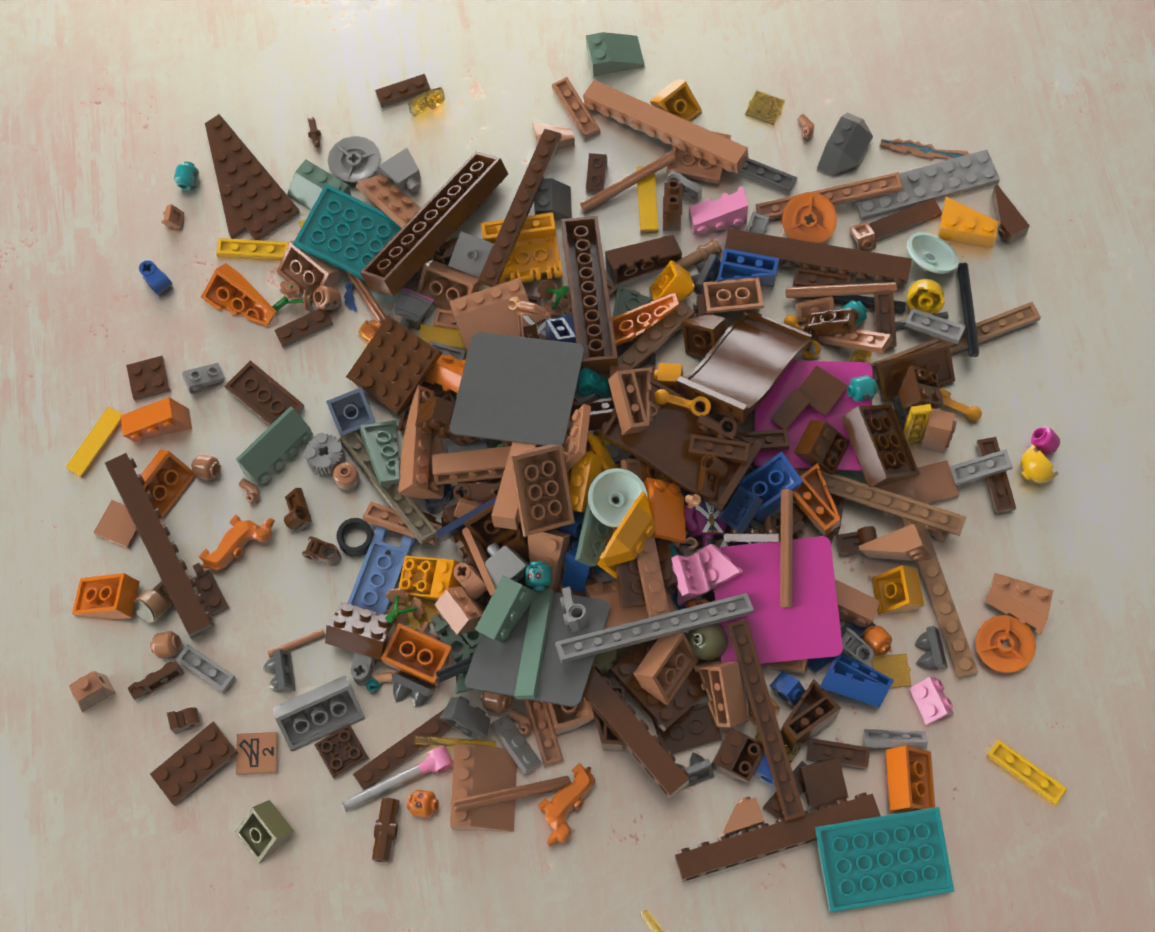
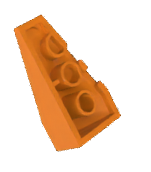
[201,263,277,326]
[612,292,680,348]

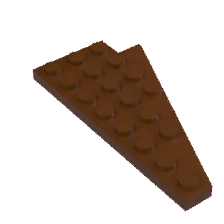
[205,114,300,240]

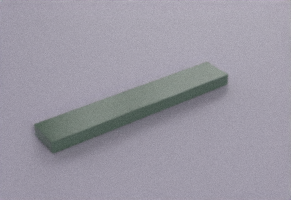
[514,589,554,700]

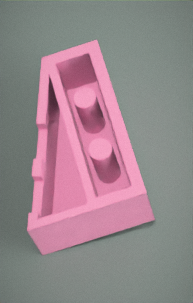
[689,187,748,234]

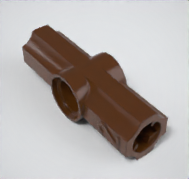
[372,797,400,863]

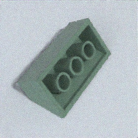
[236,406,313,487]

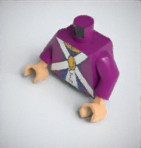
[684,494,728,548]

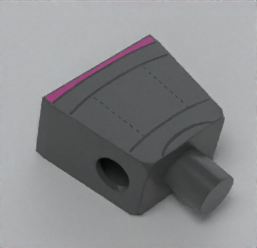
[394,288,436,330]

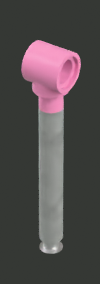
[341,746,454,812]

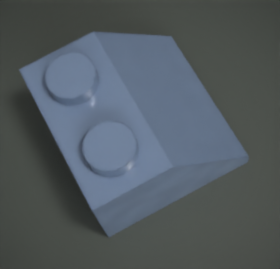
[326,387,376,436]

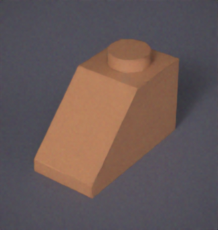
[723,797,764,836]

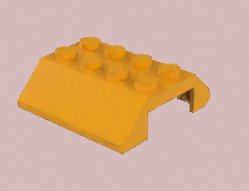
[481,213,563,284]

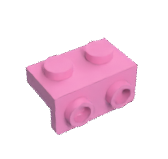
[671,553,710,598]
[909,677,954,725]

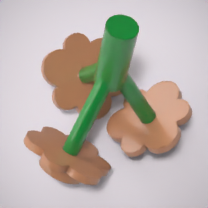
[537,279,571,317]
[272,280,313,311]
[385,588,425,626]

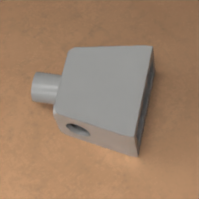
[379,148,421,192]
[485,543,529,588]

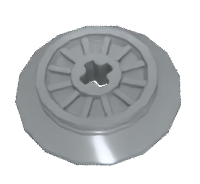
[327,136,381,183]

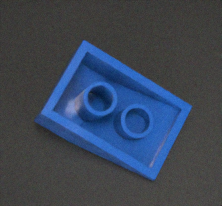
[739,452,804,522]

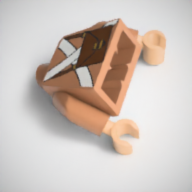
[509,297,551,340]

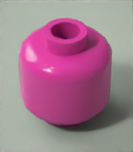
[1031,427,1060,455]

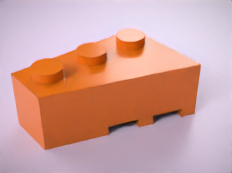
[424,354,466,394]
[120,397,192,442]

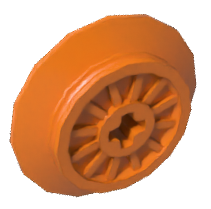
[782,192,837,244]
[975,615,1036,673]

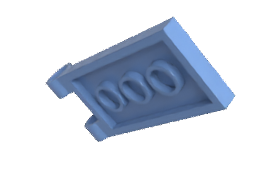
[347,525,415,616]

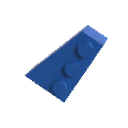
[717,248,779,286]
[561,538,593,594]
[820,652,894,708]

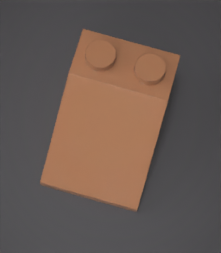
[859,524,929,561]
[435,586,486,635]

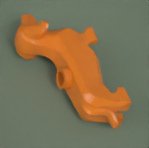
[199,514,275,571]
[537,763,595,847]

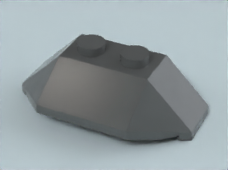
[817,112,873,176]

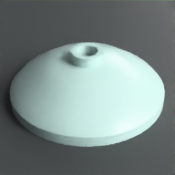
[907,232,959,274]
[588,468,648,527]

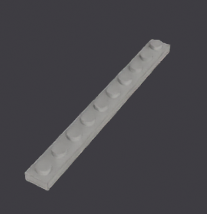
[555,593,754,663]

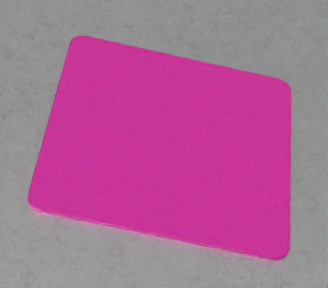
[754,360,873,471]
[714,536,843,664]

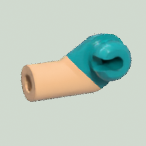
[366,672,393,692]

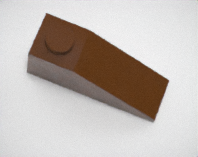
[992,184,1030,245]

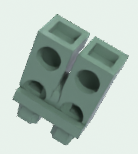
[431,614,481,663]

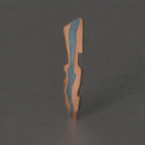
[880,138,969,160]

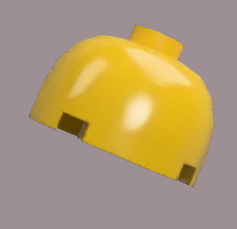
[907,279,945,314]
[1020,445,1059,484]

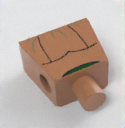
[69,671,116,712]

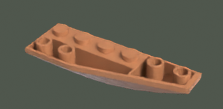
[398,385,444,499]

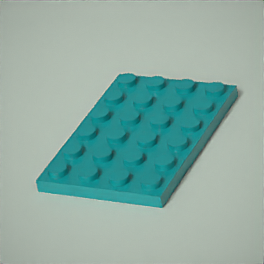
[293,184,402,281]
[815,807,954,912]

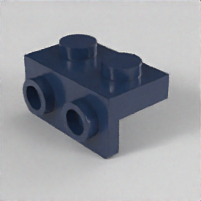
[718,485,763,534]

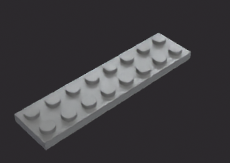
[854,149,1000,221]

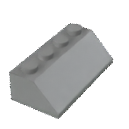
[272,675,365,751]

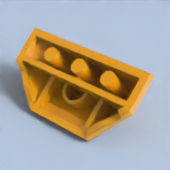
[600,492,656,567]

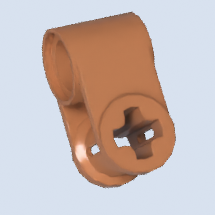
[454,563,487,601]

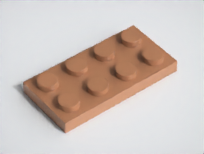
[356,174,421,228]

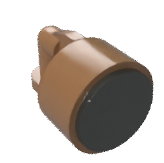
[133,581,173,623]

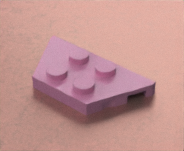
[677,544,743,606]

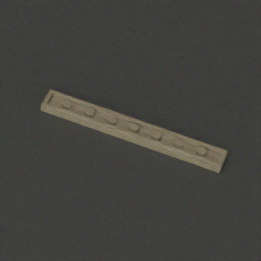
[339,430,438,546]

